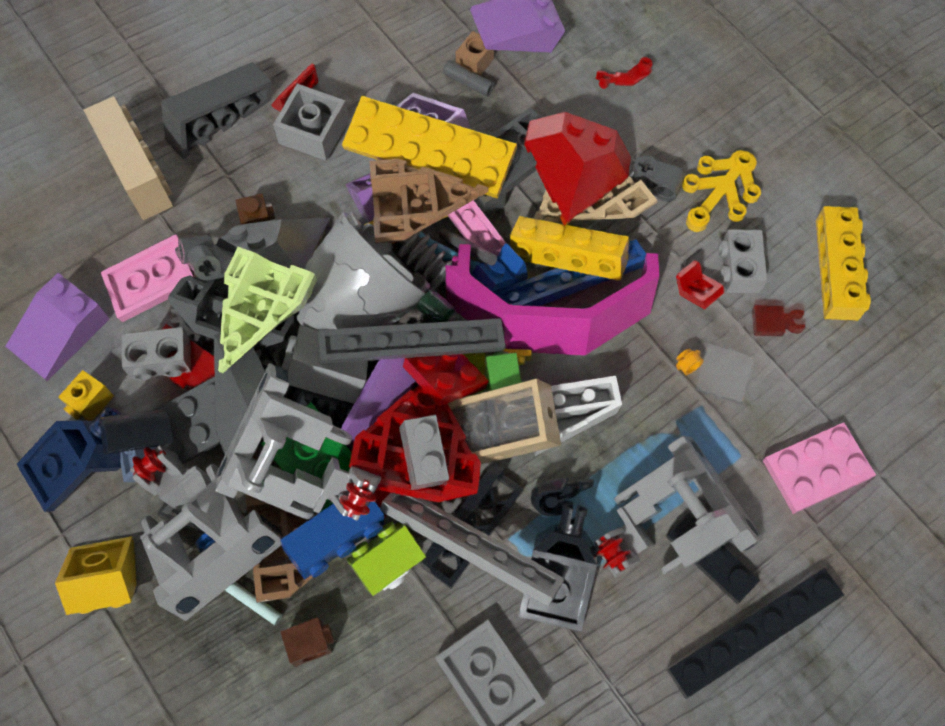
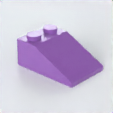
[470,0,565,53]
[5,273,109,381]

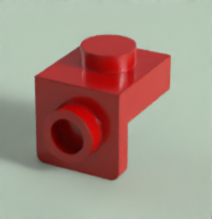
[676,260,725,310]

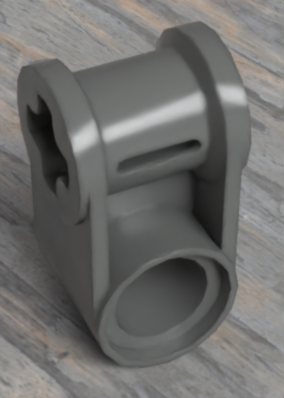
[630,156,685,202]

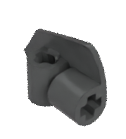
[175,235,234,280]

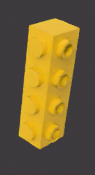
[816,206,871,321]
[510,216,629,281]

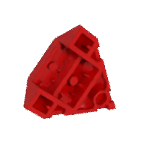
[524,112,631,226]
[349,385,481,502]

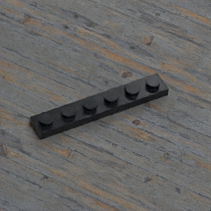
[667,568,844,699]

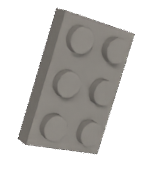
[435,620,545,726]

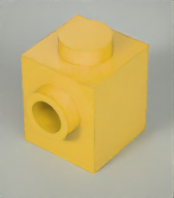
[58,370,114,421]

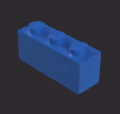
[280,501,384,580]

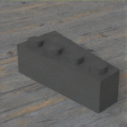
[161,62,271,159]

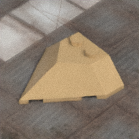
[533,121,657,222]

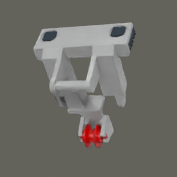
[215,363,381,521]
[595,436,764,578]
[130,445,284,621]

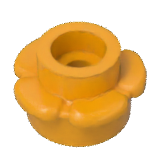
[676,348,704,375]

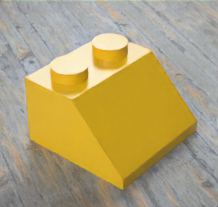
[55,536,137,615]

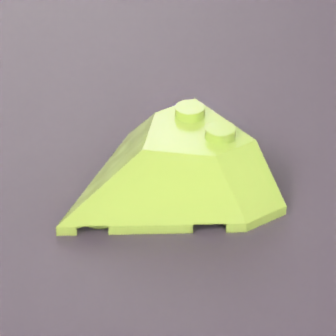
[218,247,317,373]

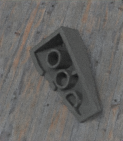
[214,333,265,454]

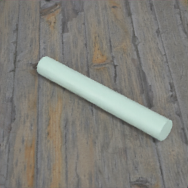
[225,582,283,625]

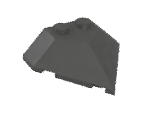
[216,218,332,269]
[168,275,294,351]

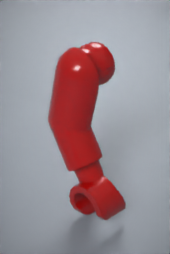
[595,57,653,89]

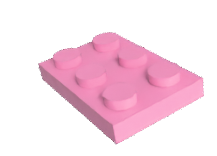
[101,234,196,322]
[763,422,876,514]

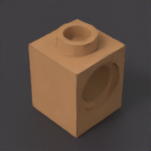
[455,31,494,75]

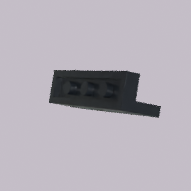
[420,461,524,589]

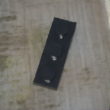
[666,514,760,604]

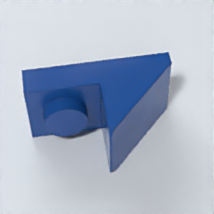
[472,243,528,292]

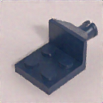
[16,407,122,512]

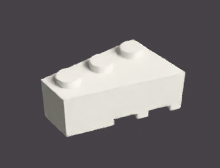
[534,376,622,456]

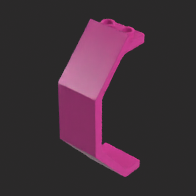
[445,244,659,355]

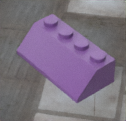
[341,358,419,450]

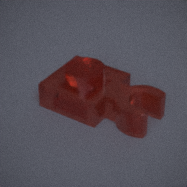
[752,305,806,337]

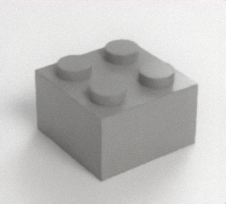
[273,84,349,161]

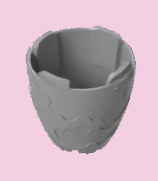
[297,211,430,330]

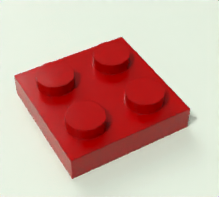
[403,354,489,406]

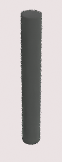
[439,228,497,265]

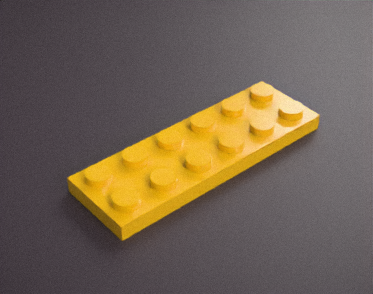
[342,96,517,199]

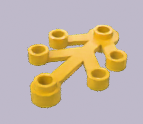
[682,150,761,232]

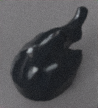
[531,477,594,516]

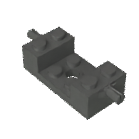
[474,107,542,219]

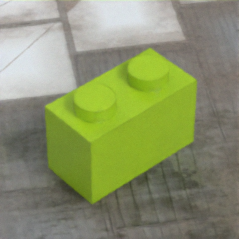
[346,522,426,596]

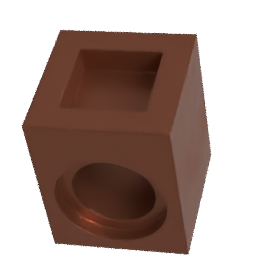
[280,617,334,667]

